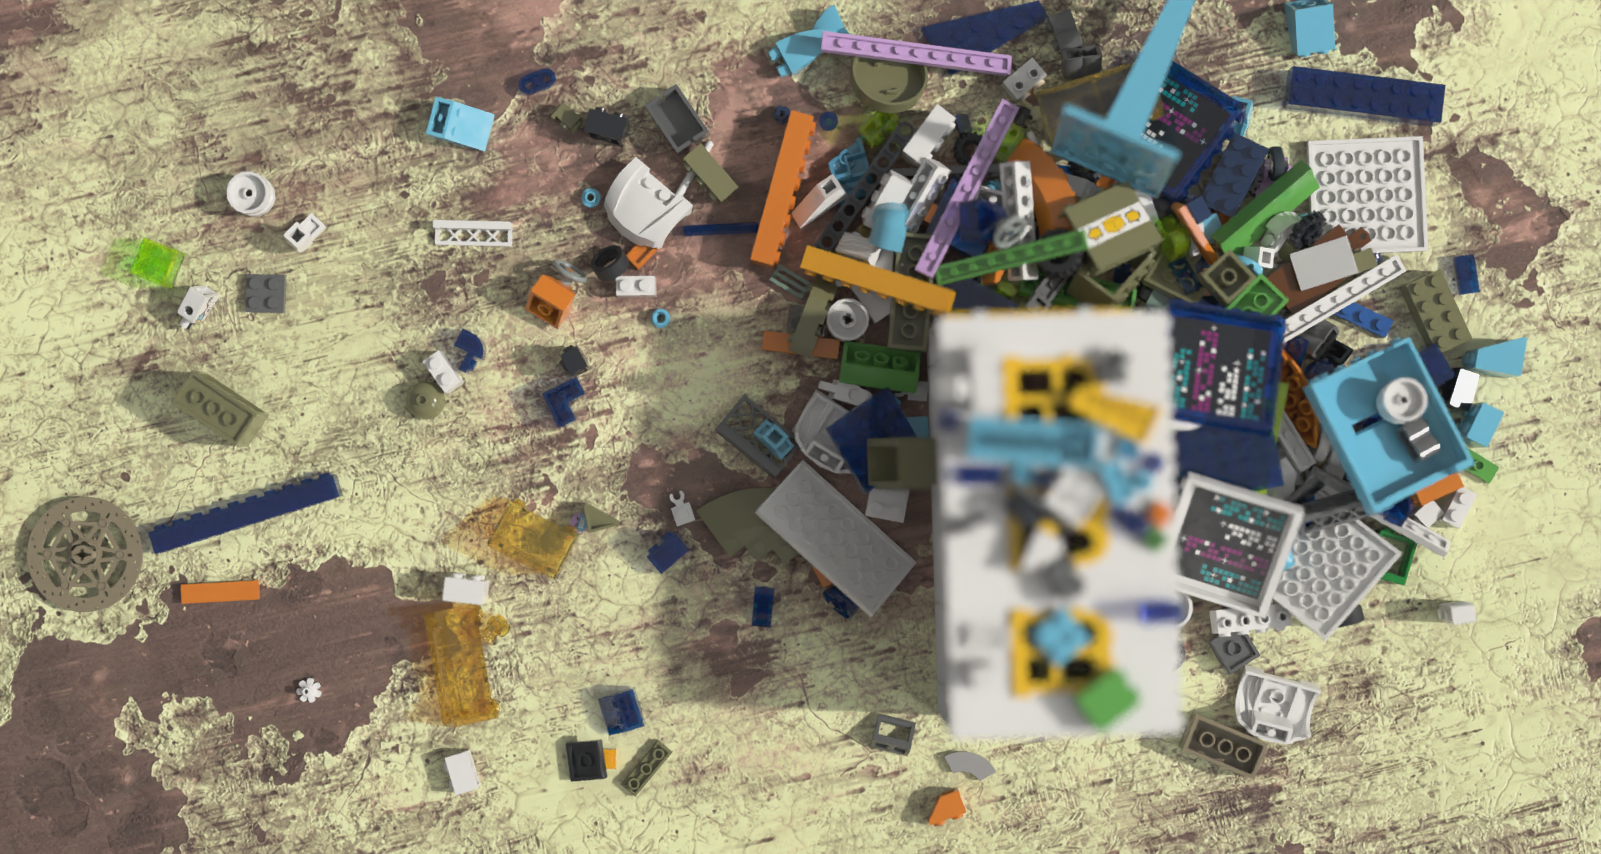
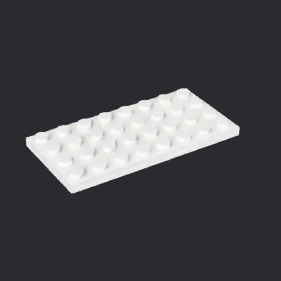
[755,460,917,617]

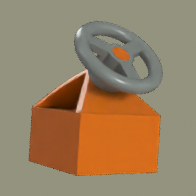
[525,260,587,329]

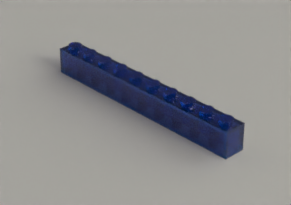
[148,472,343,554]

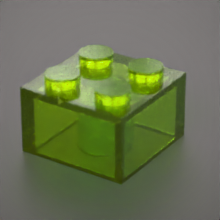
[129,237,186,289]

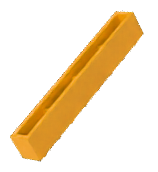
[800,245,956,317]

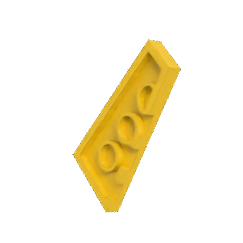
[1068,387,1163,445]

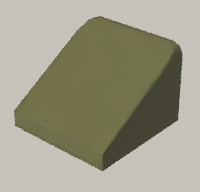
[1278,238,1300,262]

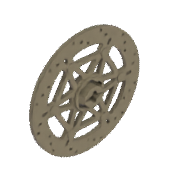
[27,497,143,612]

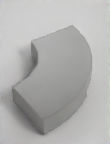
[944,751,996,781]

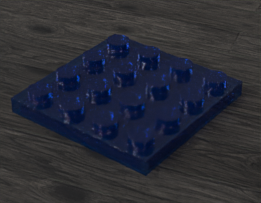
[825,387,918,494]

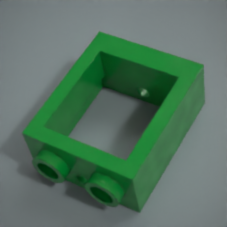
[1375,527,1417,586]

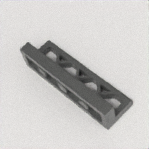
[1298,489,1369,536]

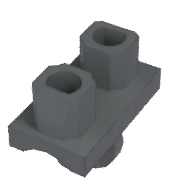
[1092,348,1132,386]

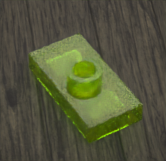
[995,281,1018,300]

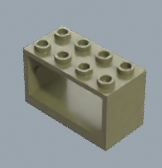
[1066,249,1157,309]
[171,370,269,447]
[867,437,937,491]

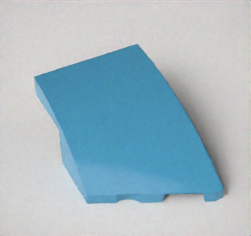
[828,137,875,206]

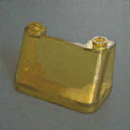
[487,498,581,578]

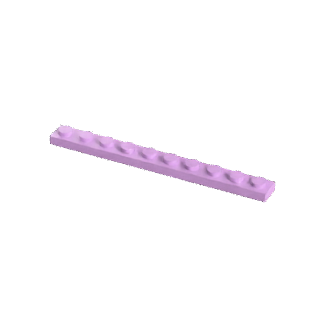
[820,31,1012,76]
[915,99,1020,279]

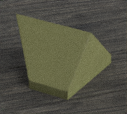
[584,503,621,533]

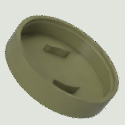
[850,39,928,113]

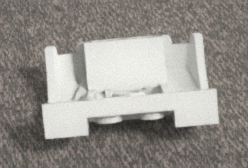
[604,157,693,249]
[795,389,882,474]
[1235,665,1321,744]

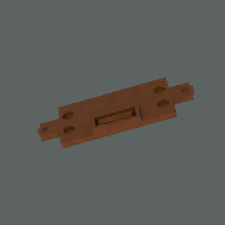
[1266,224,1372,315]

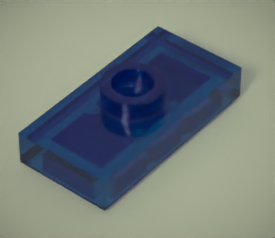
[1453,254,1480,295]

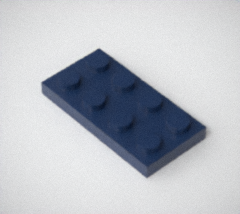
[1202,132,1269,218]

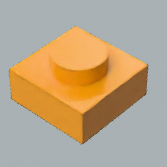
[603,748,617,769]

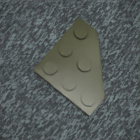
[1143,240,1204,310]

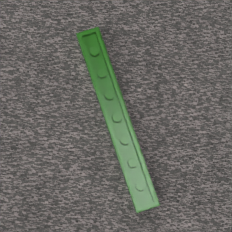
[935,229,1089,286]

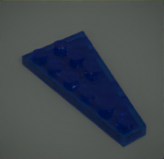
[921,0,1048,77]

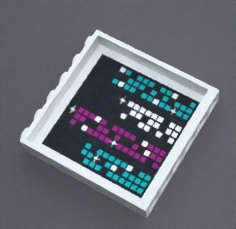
[1173,472,1304,618]

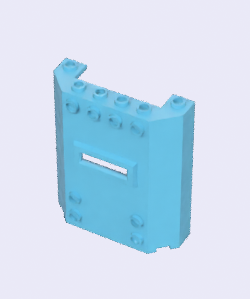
[1303,337,1475,516]

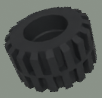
[1037,228,1086,279]

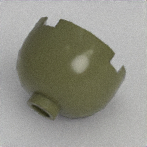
[406,382,446,420]

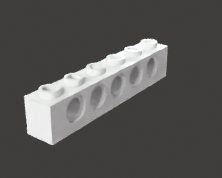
[1000,161,1038,281]

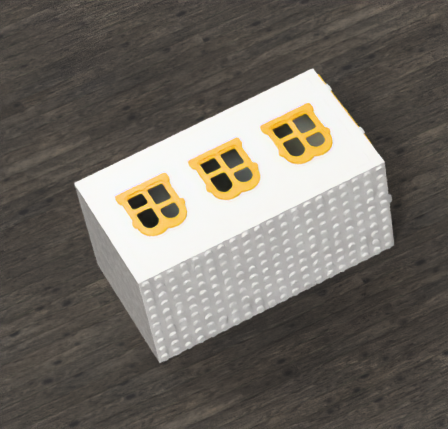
[927,308,1183,740]

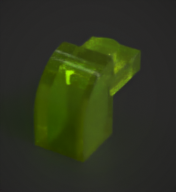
[1154,214,1191,262]

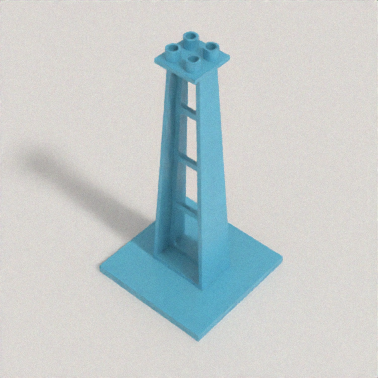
[1050,0,1195,198]

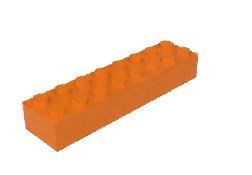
[750,110,816,269]

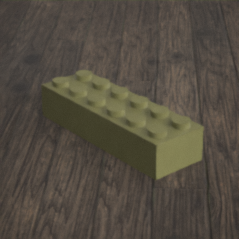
[886,232,933,353]

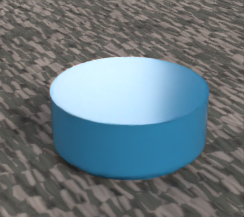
[1117,439,1139,460]

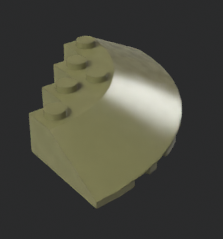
[696,487,814,568]

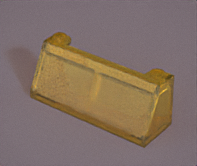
[423,604,500,727]

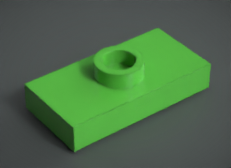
[1464,447,1500,484]

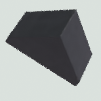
[1322,339,1354,367]

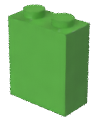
[1072,667,1142,734]

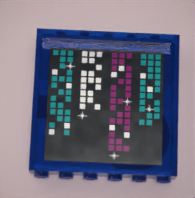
[1098,60,1247,203]
[1165,299,1287,436]

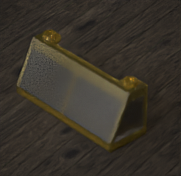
[1035,61,1165,147]

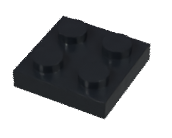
[565,739,607,782]

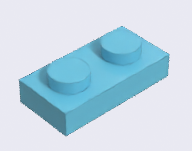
[1098,459,1136,506]

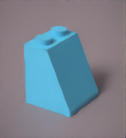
[1284,0,1335,57]
[1461,337,1527,378]

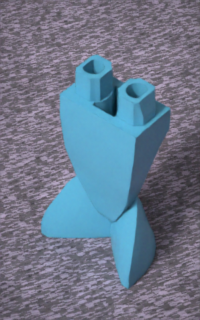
[768,5,849,78]

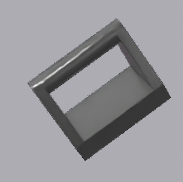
[870,713,916,756]

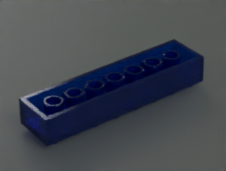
[1283,66,1446,127]

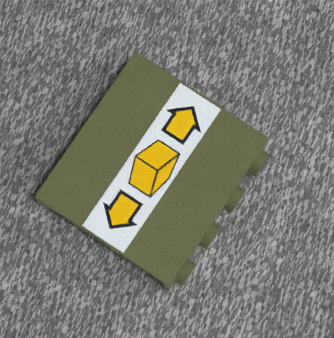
[1058,181,1163,277]

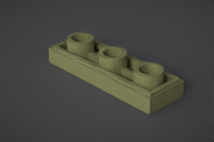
[621,740,673,797]

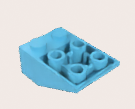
[426,97,495,152]

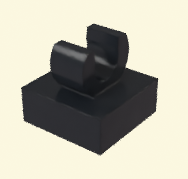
[1011,105,1033,129]

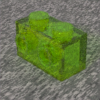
[858,111,899,149]
[993,123,1027,163]

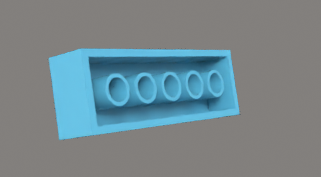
[967,416,1100,468]

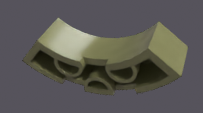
[787,276,838,359]

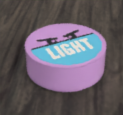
[570,513,588,532]

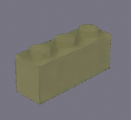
[681,143,738,203]

